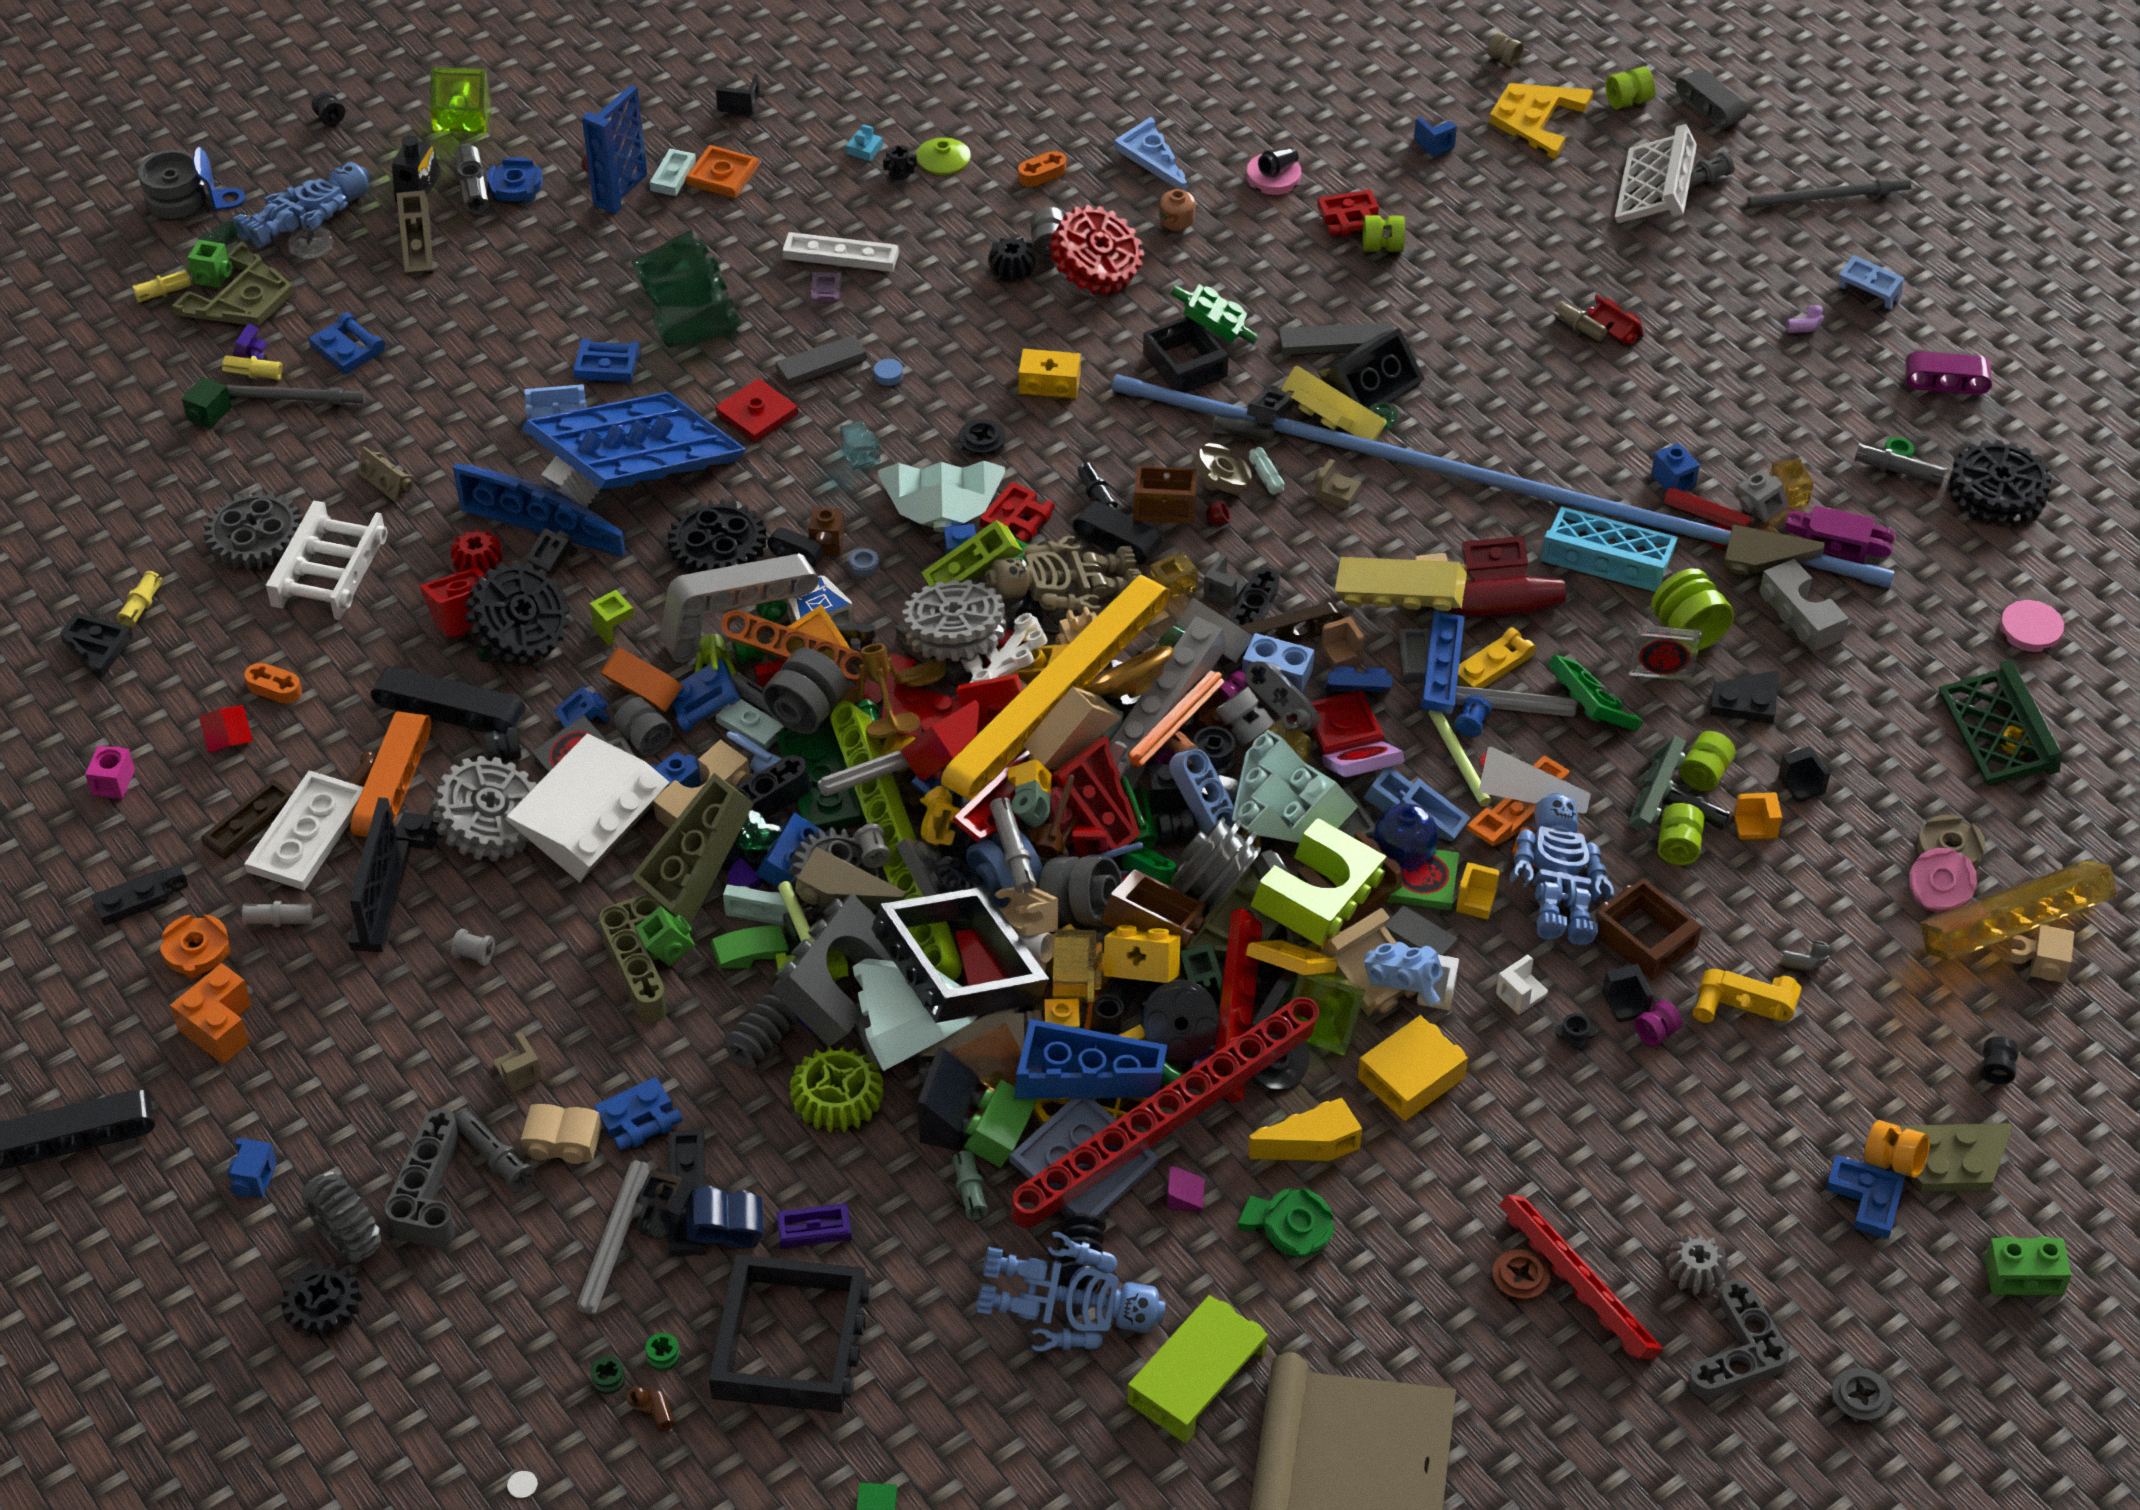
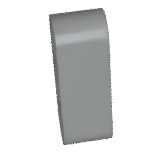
[1176,598,1253,663]

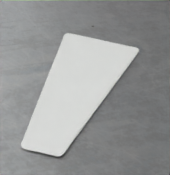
[1479,747,1590,813]

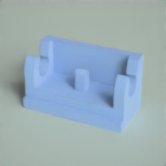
[1839,255,1904,310]
[525,384,587,420]

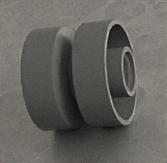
[762,648,848,734]
[1038,856,1122,927]

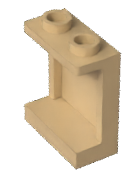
[1321,908,1418,1017]

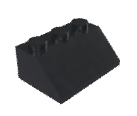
[1318,328,1425,412]

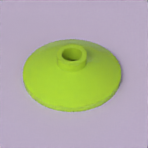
[916,138,970,175]

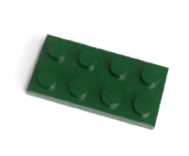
[775,721,867,832]

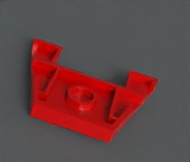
[881,653,962,738]

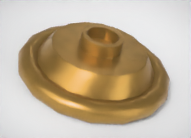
[1087,646,1174,699]

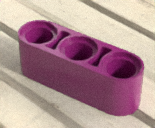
[1906,351,1992,395]

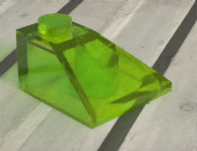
[1291,972,1366,1055]

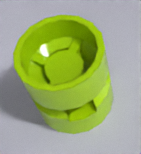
[1605,66,1656,110]
[1363,215,1405,252]
[1679,731,1736,792]
[1657,803,1704,865]

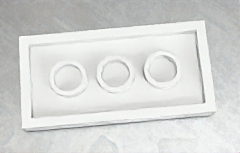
[244,770,364,890]

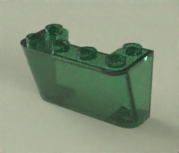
[631,230,743,348]

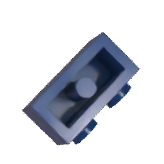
[755,812,826,889]

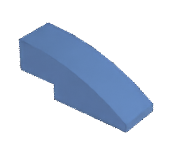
[1363,767,1470,841]

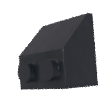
[917,1047,984,1152]

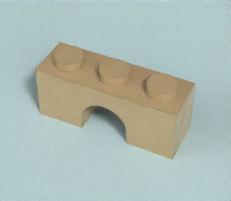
[652,740,751,828]

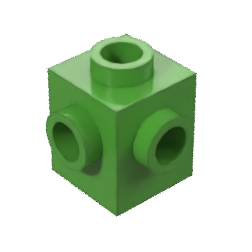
[187,240,232,288]
[635,906,695,966]

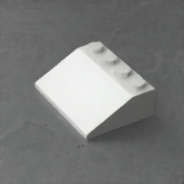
[505,733,670,883]

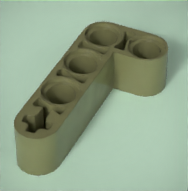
[599,894,667,1023]

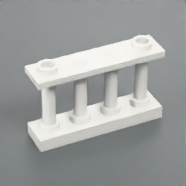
[266,500,387,620]

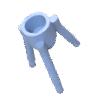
[727,731,782,777]

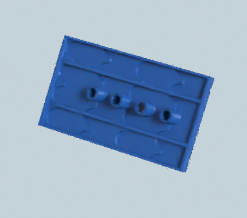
[522,392,746,489]

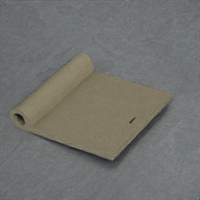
[1249,1352,1456,1510]

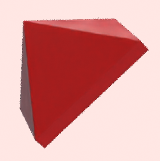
[1072,821,1110,858]

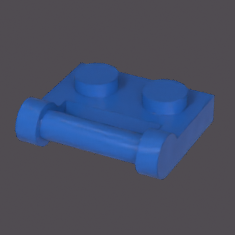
[309,312,386,374]
[573,338,641,382]
[673,658,740,733]

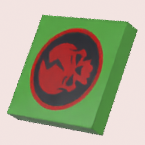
[1386,844,1459,910]

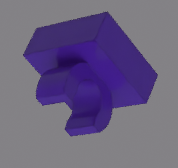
[232,323,267,360]

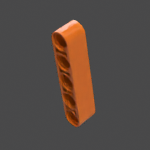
[721,610,869,684]
[351,711,431,838]

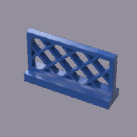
[582,85,647,214]

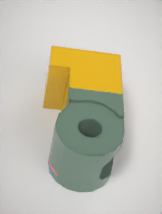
[1008,759,1052,827]

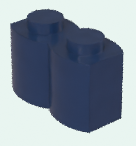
[686,1186,763,1248]

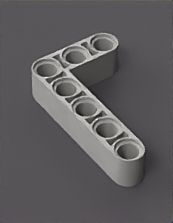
[660,554,819,663]

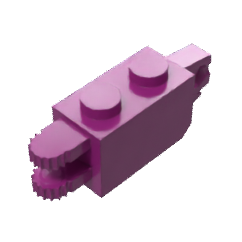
[1784,505,1896,564]

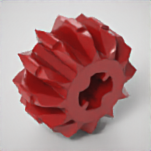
[450,528,503,573]

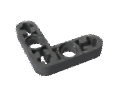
[1688,1279,1790,1399]

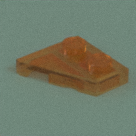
[950,1022,1022,1090]

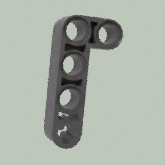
[385,1108,460,1248]

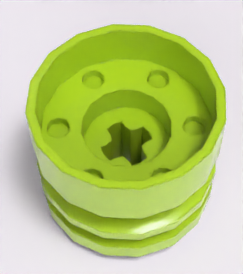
[1650,569,1735,652]

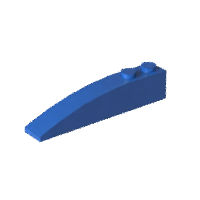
[453,463,625,557]

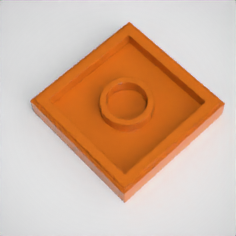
[685,145,759,199]

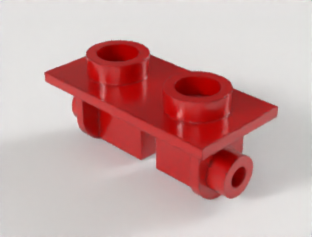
[1587,294,1644,345]

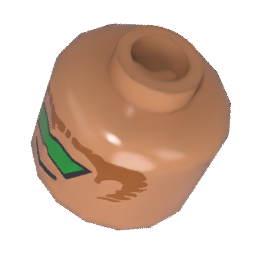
[1159,189,1196,232]

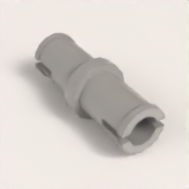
[242,901,313,928]

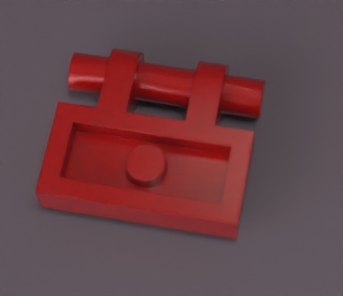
[1317,189,1384,237]
[980,482,1055,543]

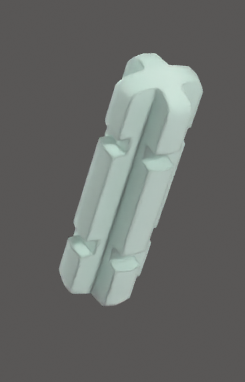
[1249,447,1285,495]

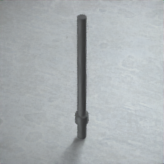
[1747,178,1911,207]
[191,383,366,405]

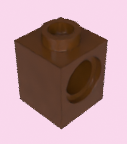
[808,507,845,557]

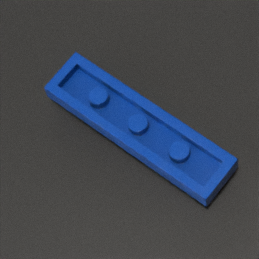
[1421,610,1465,714]

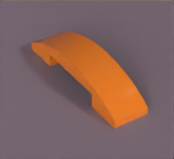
[1466,755,1570,846]

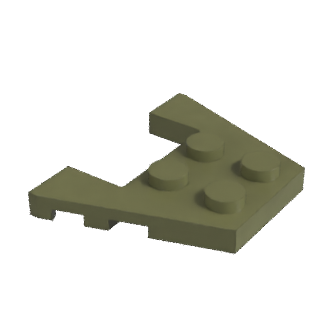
[172,242,294,326]

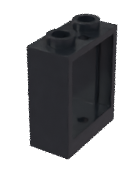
[1143,317,1229,393]

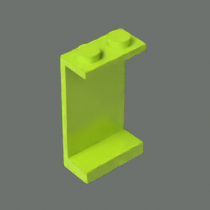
[1128,1295,1268,1444]

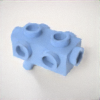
[1364,942,1444,1007]

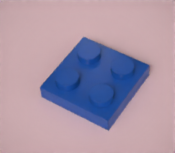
[1326,667,1393,693]

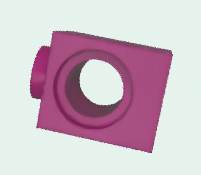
[85,745,135,799]

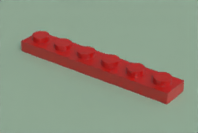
[1215,908,1263,1103]
[1499,1194,1664,1359]

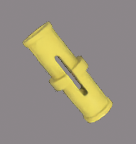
[116,571,163,628]

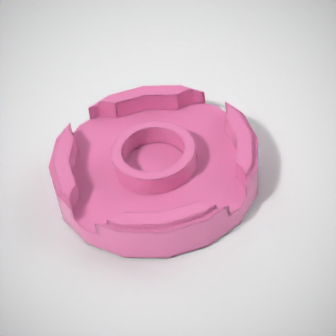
[1247,154,1301,195]
[2000,600,2064,652]
[1909,848,1977,913]

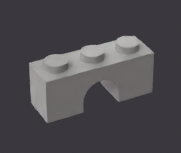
[1759,559,1849,652]

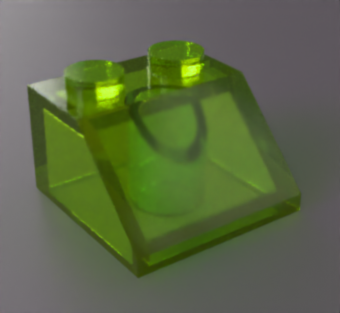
[430,67,492,133]

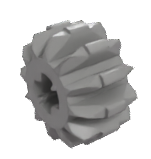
[1666,1232,1729,1296]

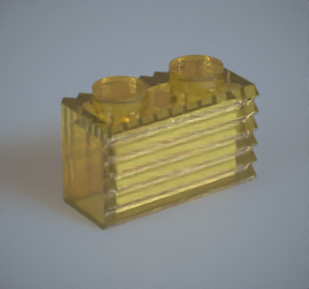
[1053,929,1102,1003]

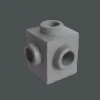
[1737,469,1790,523]

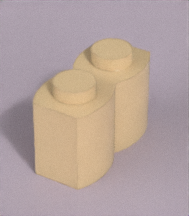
[521,1104,602,1164]

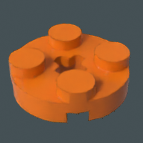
[160,914,231,979]

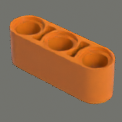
[600,647,683,713]

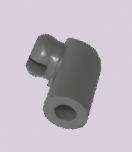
[1781,941,1830,972]

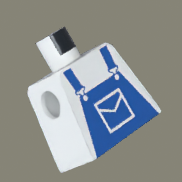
[785,575,854,625]

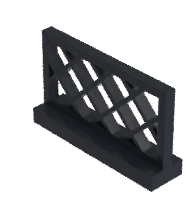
[348,797,411,952]

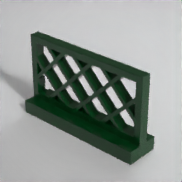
[1939,659,2062,786]

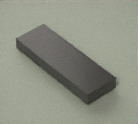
[776,335,867,387]

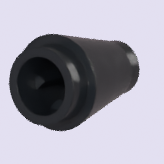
[1258,147,1299,177]

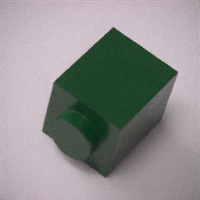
[182,377,232,429]

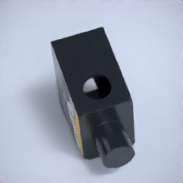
[392,135,441,202]

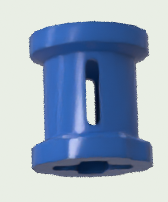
[1454,695,1492,737]

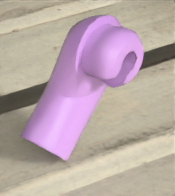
[1786,305,1824,333]

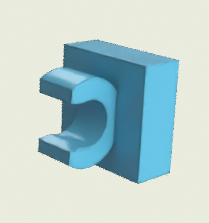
[846,124,883,162]

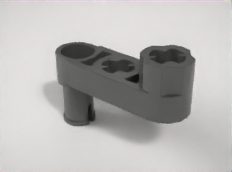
[1245,661,1320,731]

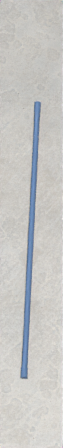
[1112,374,1895,589]

